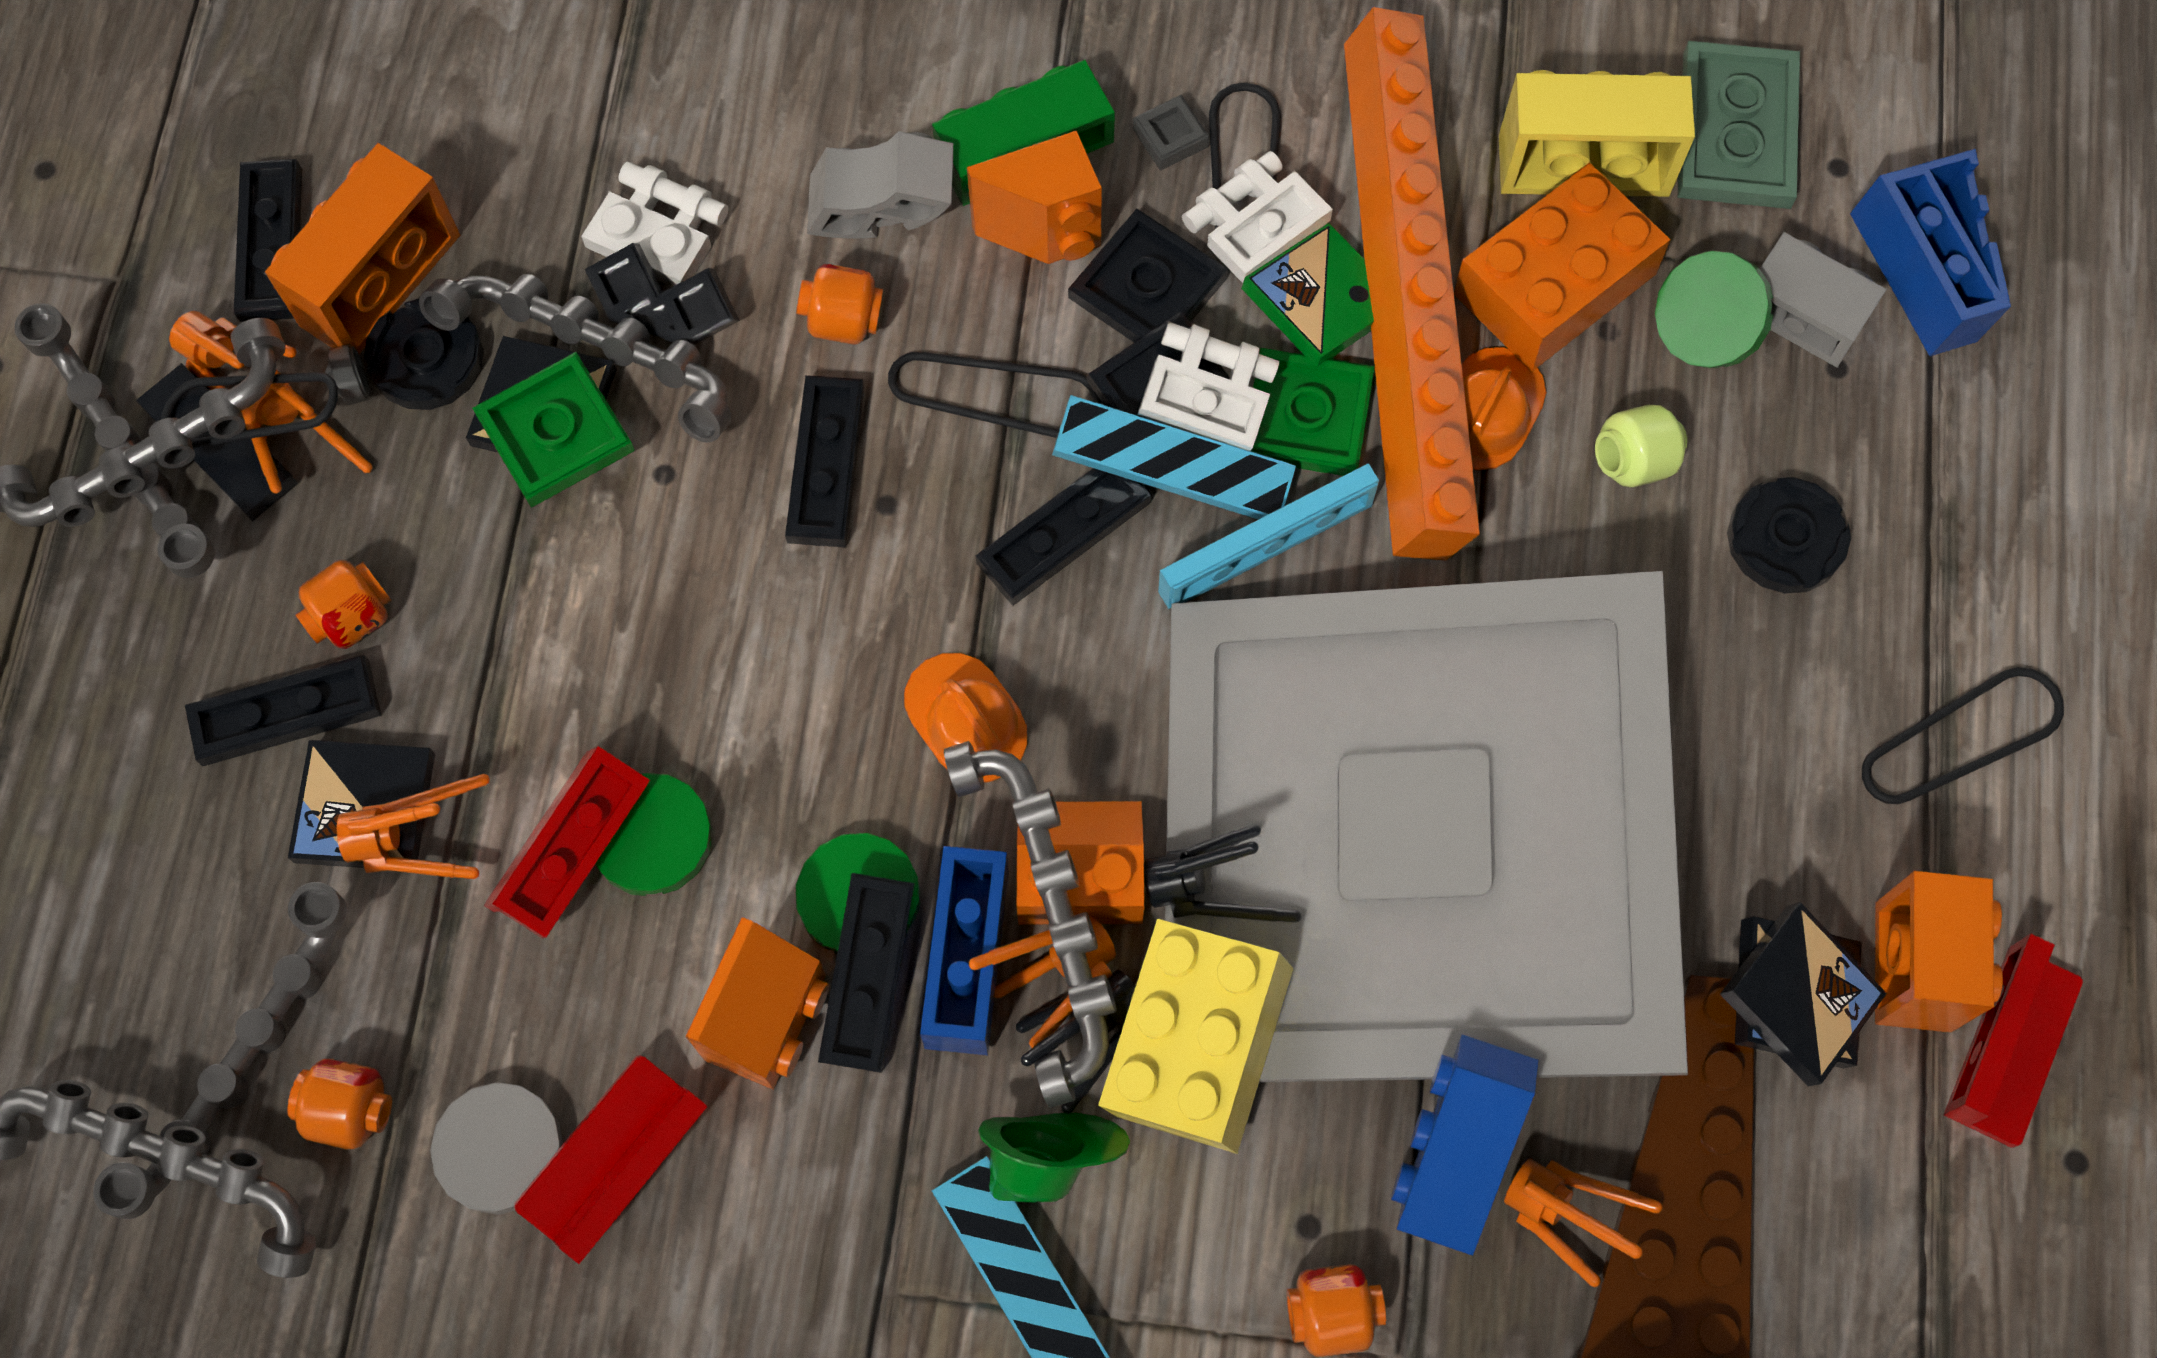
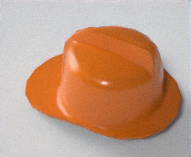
[1461,347,1546,471]
[904,653,1027,783]

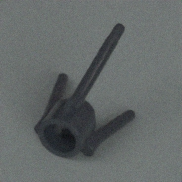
[1144,824,1302,923]
[1016,969,1136,1114]

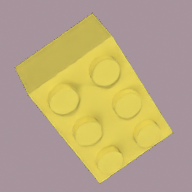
[1499,70,1695,197]
[1098,919,1294,1154]

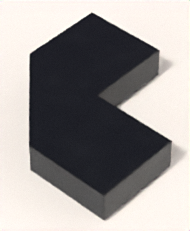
[584,243,740,345]

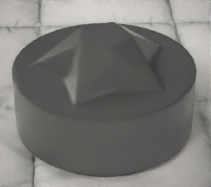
[325,344,370,406]

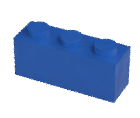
[920,846,1009,1056]
[1391,1034,1538,1256]

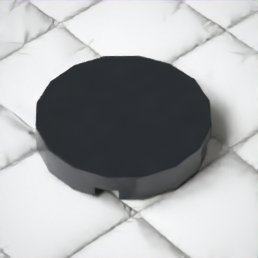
[364,298,484,410]
[1727,477,1851,594]

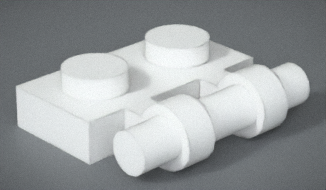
[1182,151,1333,283]
[581,162,729,287]
[1137,322,1279,451]

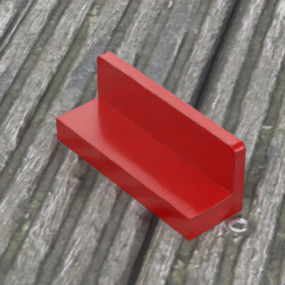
[484,746,650,939]
[1943,934,2083,1148]
[514,1055,708,1264]

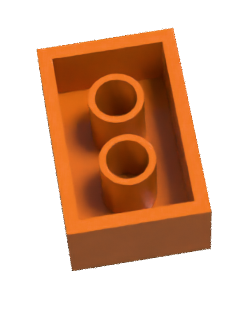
[265,143,461,354]
[1454,162,1671,372]

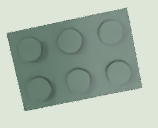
[1677,41,1800,209]

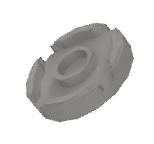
[430,1082,563,1215]

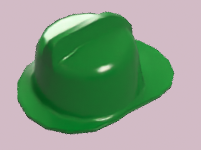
[978,1112,1130,1203]

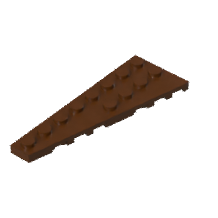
[1577,975,1754,1358]

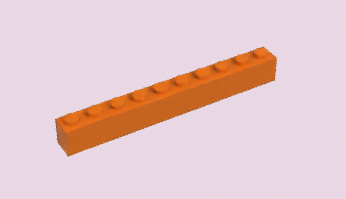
[1344,7,1480,561]

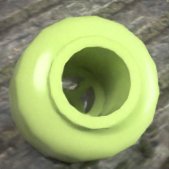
[1595,405,1688,487]

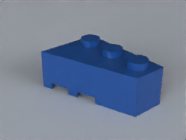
[1850,149,2011,356]

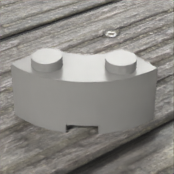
[807,131,953,239]

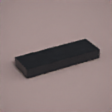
[234,159,302,322]
[136,363,298,522]
[785,375,865,548]
[975,468,1151,606]
[185,655,382,766]
[818,873,915,1073]

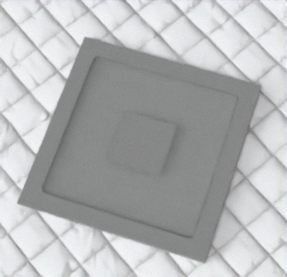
[1165,571,1688,1082]

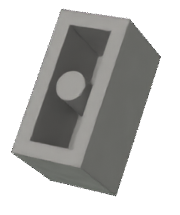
[1760,232,1887,368]

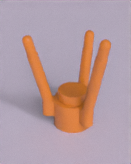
[169,311,297,440]
[241,369,373,494]
[337,774,490,879]
[968,916,1116,1048]
[1504,1158,1662,1287]

